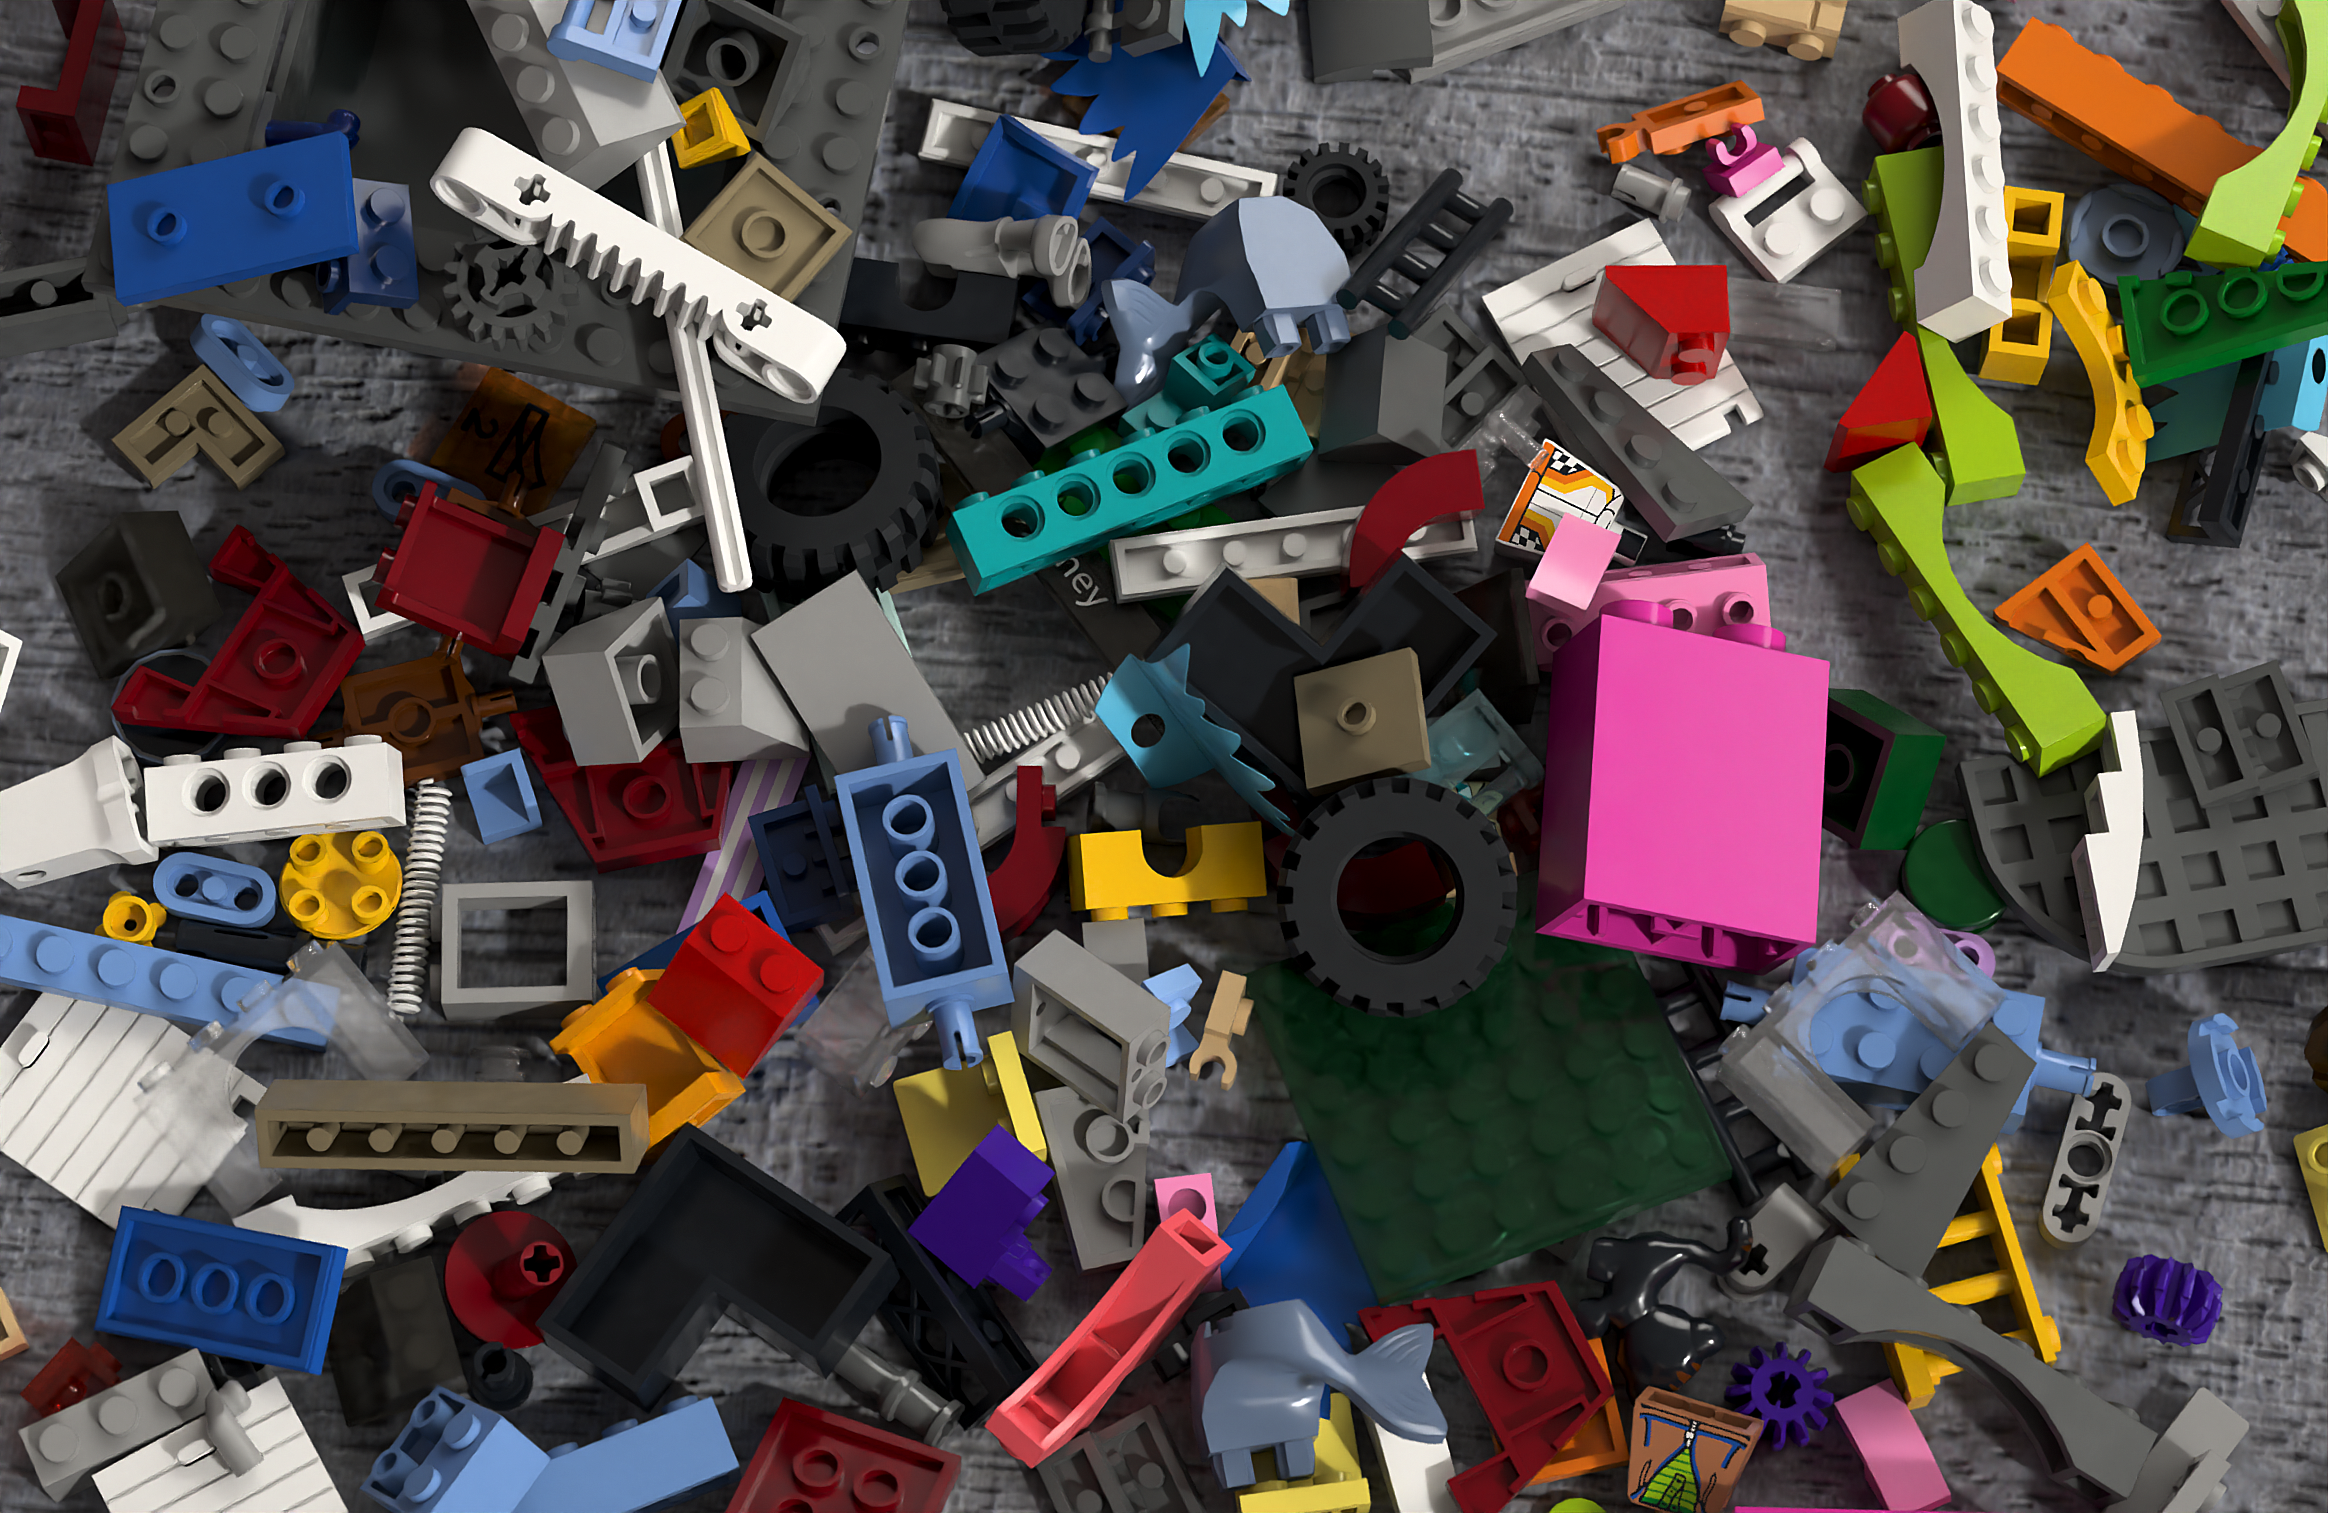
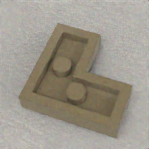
[111,363,285,492]

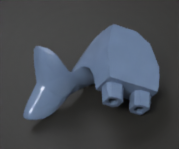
[1101,196,1352,421]
[1190,1299,1448,1493]

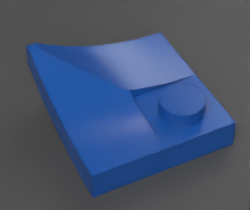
[946,114,1100,222]

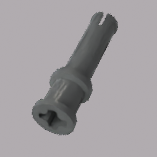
[833,1340,965,1449]

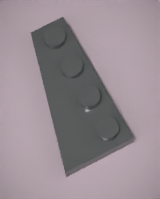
[509,438,634,685]

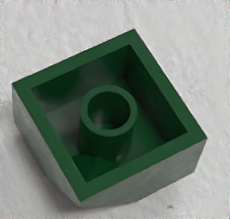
[1822,688,1947,850]

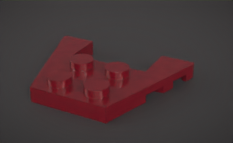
[111,524,366,741]
[509,705,735,874]
[1356,1280,1615,1513]

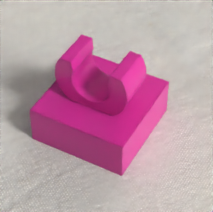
[1702,122,1785,198]

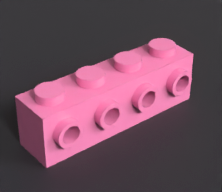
[1515,552,1771,672]

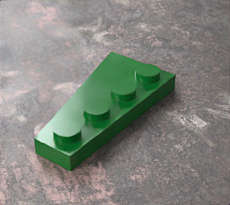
[2117,261,2328,389]

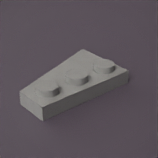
[1032,1086,1150,1277]

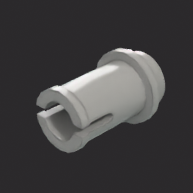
[1611,162,1691,223]

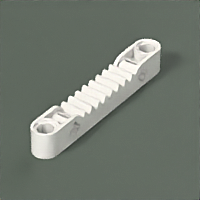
[430,127,846,404]

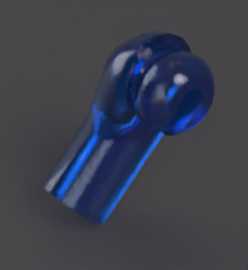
[265,109,361,151]

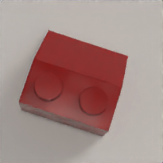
[1592,265,1730,386]
[645,892,824,1081]

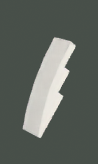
[2071,710,2143,972]

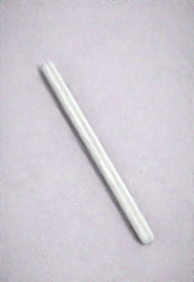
[635,141,752,593]

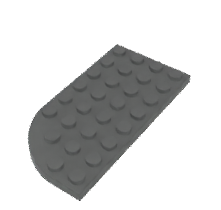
[1954,698,2328,976]

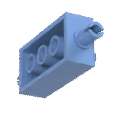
[834,716,1015,1070]
[1719,947,2097,1135]

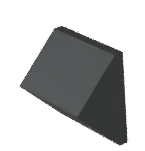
[662,0,812,144]
[1318,323,1447,466]

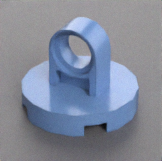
[2145,1013,2267,1139]

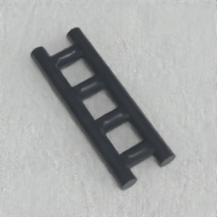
[1336,168,1514,340]
[1626,961,1819,1208]

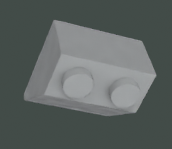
[541,597,680,766]
[680,617,810,763]

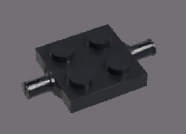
[964,317,1129,462]

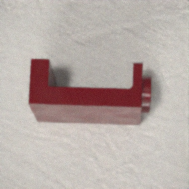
[15,0,127,166]
[371,479,566,662]

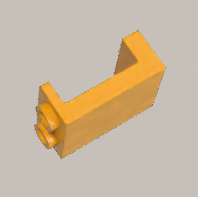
[548,967,746,1166]

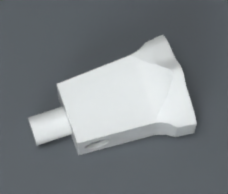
[0,735,159,890]

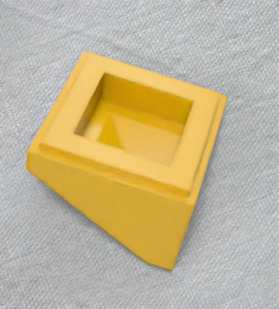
[671,87,751,170]

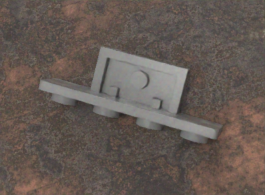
[2102,1388,2249,1513]

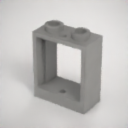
[430,880,597,1021]
[1010,929,1171,1124]

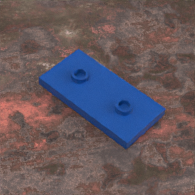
[107,130,359,307]
[94,1205,348,1375]

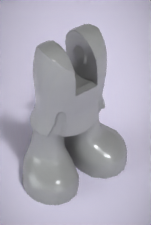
[912,215,1092,310]

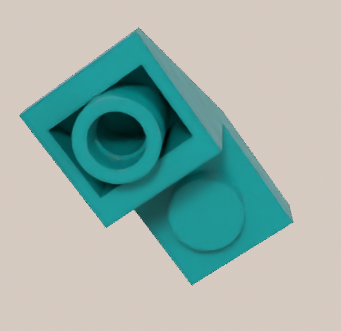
[1117,332,1256,462]

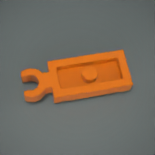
[1596,79,1765,164]

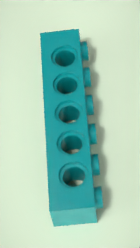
[945,384,1314,596]

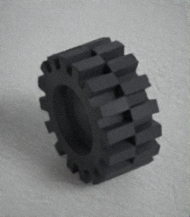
[1282,142,1390,256]

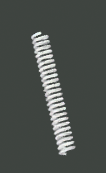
[963,658,1145,764]
[383,778,452,1022]

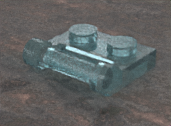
[1396,688,1546,817]

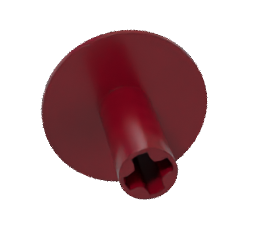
[443,1211,578,1350]

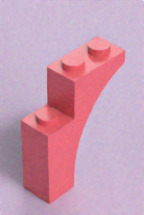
[984,1208,1232,1469]

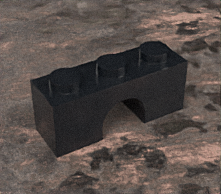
[837,257,1018,362]

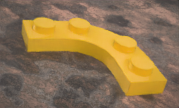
[2046,260,2154,506]

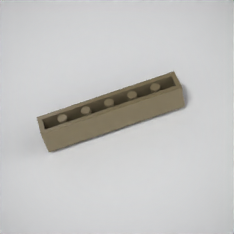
[254,1079,650,1174]

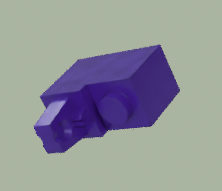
[907,1124,1056,1302]

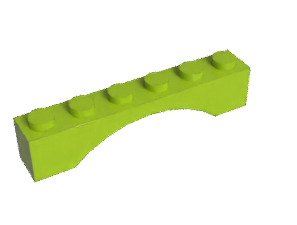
[2183,0,2328,272]
[1862,145,2026,507]
[1846,441,2106,778]

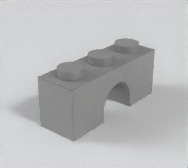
[18,1348,218,1503]

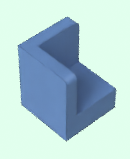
[646,558,742,655]
[460,748,543,845]

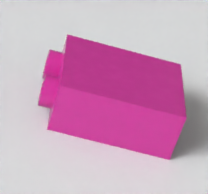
[1535,600,1830,976]

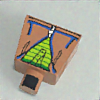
[1627,1385,1765,1513]

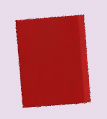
[1823,331,1933,473]

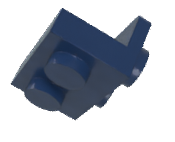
[315,178,419,315]
[1022,216,1156,347]
[747,784,859,935]

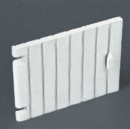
[1481,217,1764,480]
[0,992,267,1231]
[92,1376,349,1513]

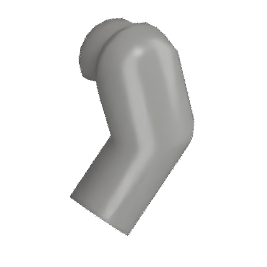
[205,1380,264,1478]

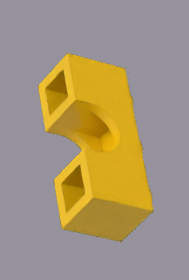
[1978,186,2064,386]
[1066,821,1267,922]

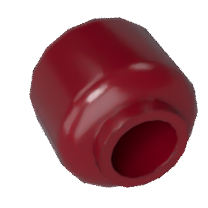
[1862,74,1943,155]

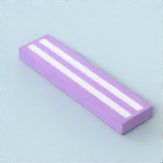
[676,751,812,934]

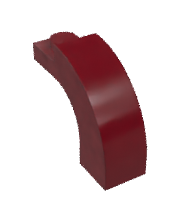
[1340,448,1485,597]
[986,766,1068,945]
[1248,772,1447,931]

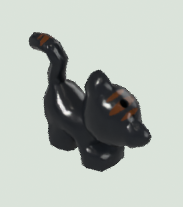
[1576,1216,1753,1407]

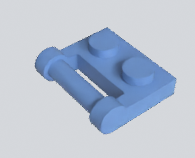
[546,0,682,84]

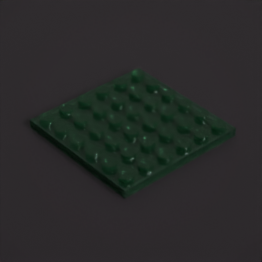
[1242,868,1732,1307]

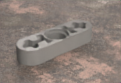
[2038,1072,2132,1250]

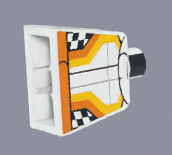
[1494,438,1648,568]

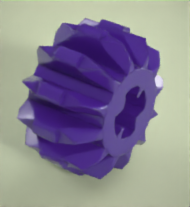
[2111,1254,2223,1347]
[1724,1341,1834,1452]

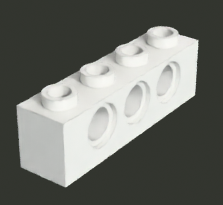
[144,735,406,851]

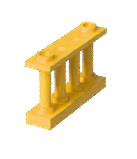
[1828,1142,2061,1410]

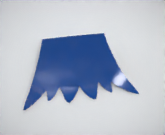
[1040,0,1252,203]
[1220,1141,1503,1420]

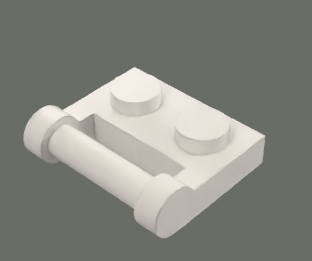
[1708,137,1868,290]

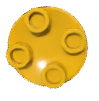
[279,830,403,940]

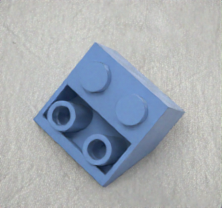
[360,1384,551,1513]

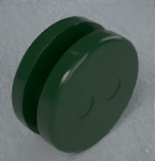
[1897,818,2008,936]

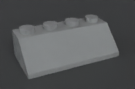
[466,0,687,191]

